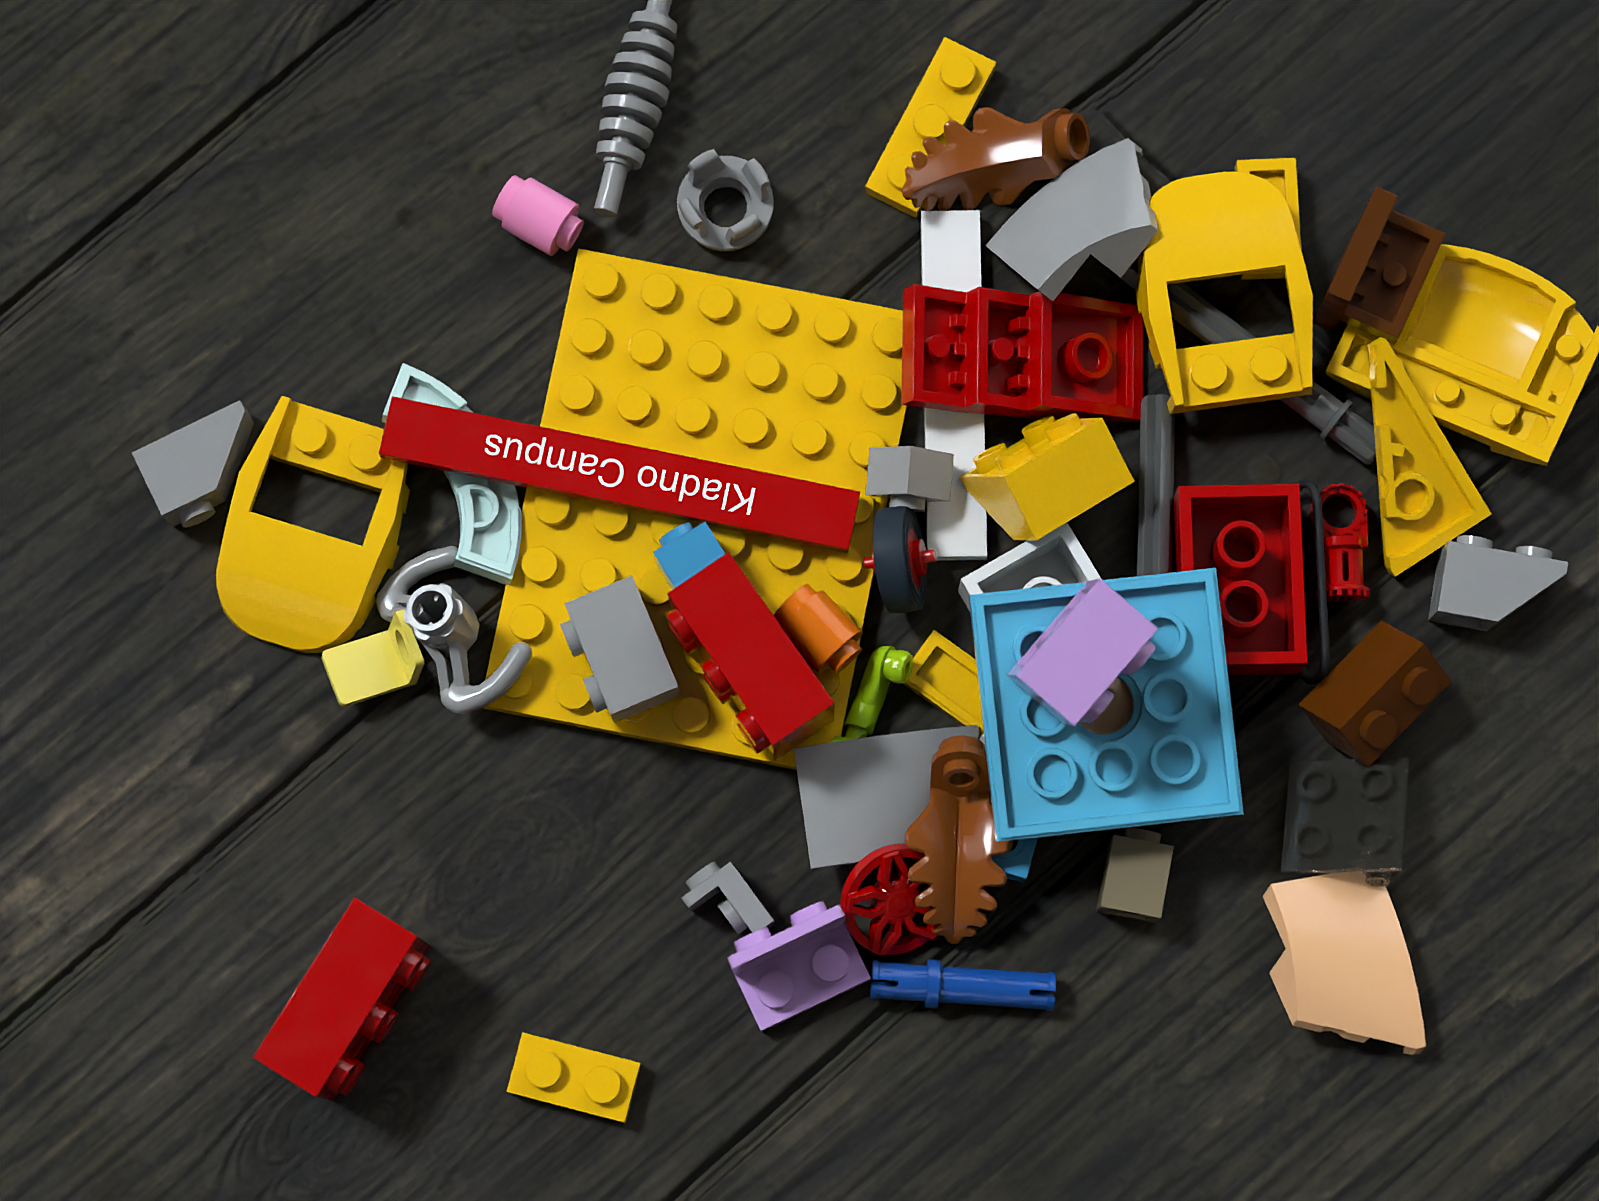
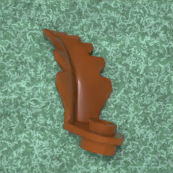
[902,107,1090,211]
[905,735,1013,944]

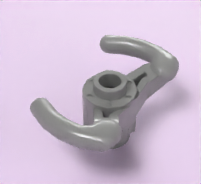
[376,546,532,715]

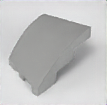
[986,138,1158,301]
[794,725,980,870]

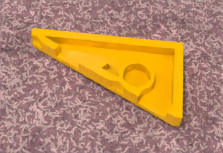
[1367,337,1491,577]

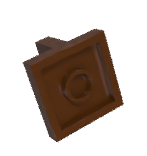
[1313,186,1446,344]

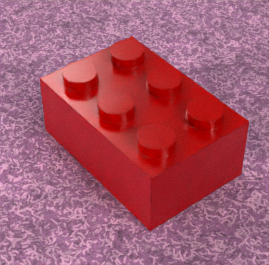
[1173,484,1307,675]
[665,552,835,761]
[253,897,432,1101]

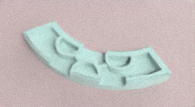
[381,363,521,585]

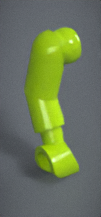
[832,646,913,742]

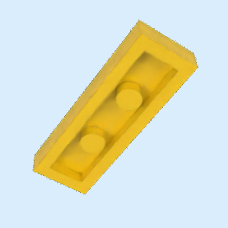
[865,37,996,219]

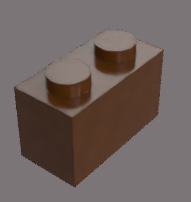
[1298,620,1451,767]

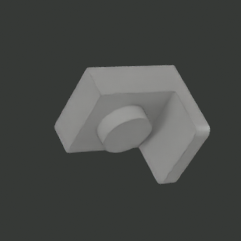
[682,861,776,934]

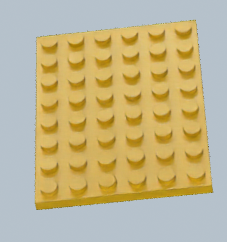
[483,249,907,770]

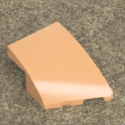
[1263,865,1426,1055]

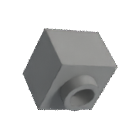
[866,446,954,512]

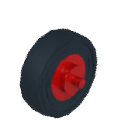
[864,506,937,614]

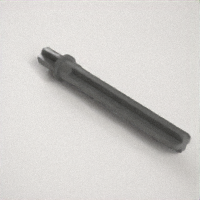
[1118,259,1376,464]
[1137,394,1175,576]

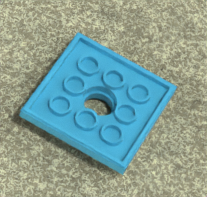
[969,568,1243,842]

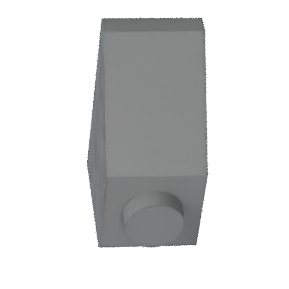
[132,400,254,527]

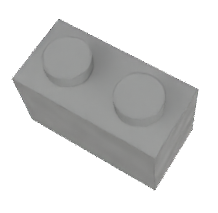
[560,576,681,723]

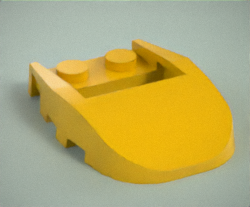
[1135,172,1313,414]
[216,396,410,653]

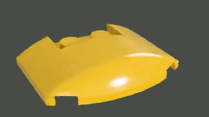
[1326,244,1599,466]

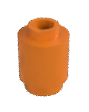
[774,584,863,674]

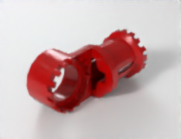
[1309,483,1370,602]

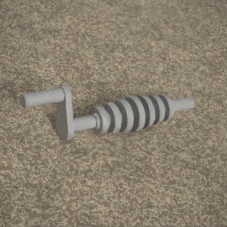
[594,0,677,217]

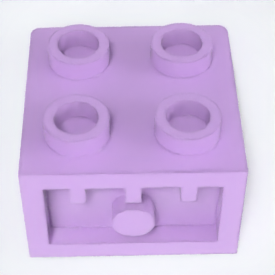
[727,901,871,1032]

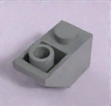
[1428,535,1568,631]

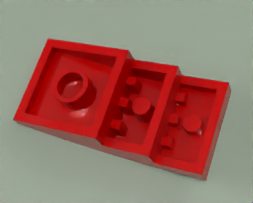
[901,284,1143,423]

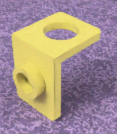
[321,609,424,707]

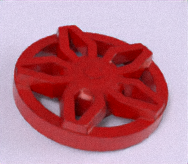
[840,844,938,956]

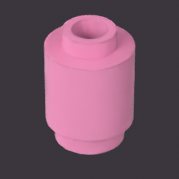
[492,175,584,256]

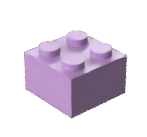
[1007,578,1158,726]

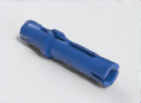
[870,959,1056,1011]

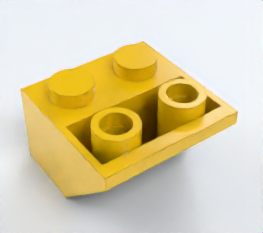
[959,413,1135,541]

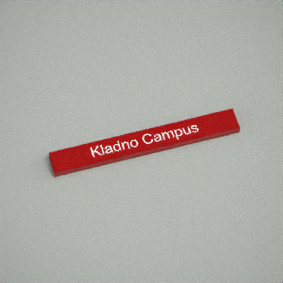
[378,396,860,553]

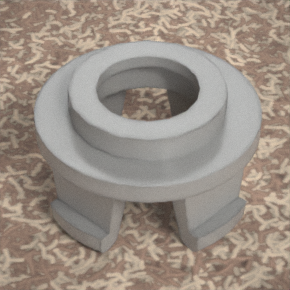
[677,149,774,251]

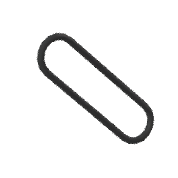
[1296,479,1330,685]

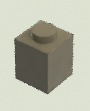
[1096,828,1174,923]

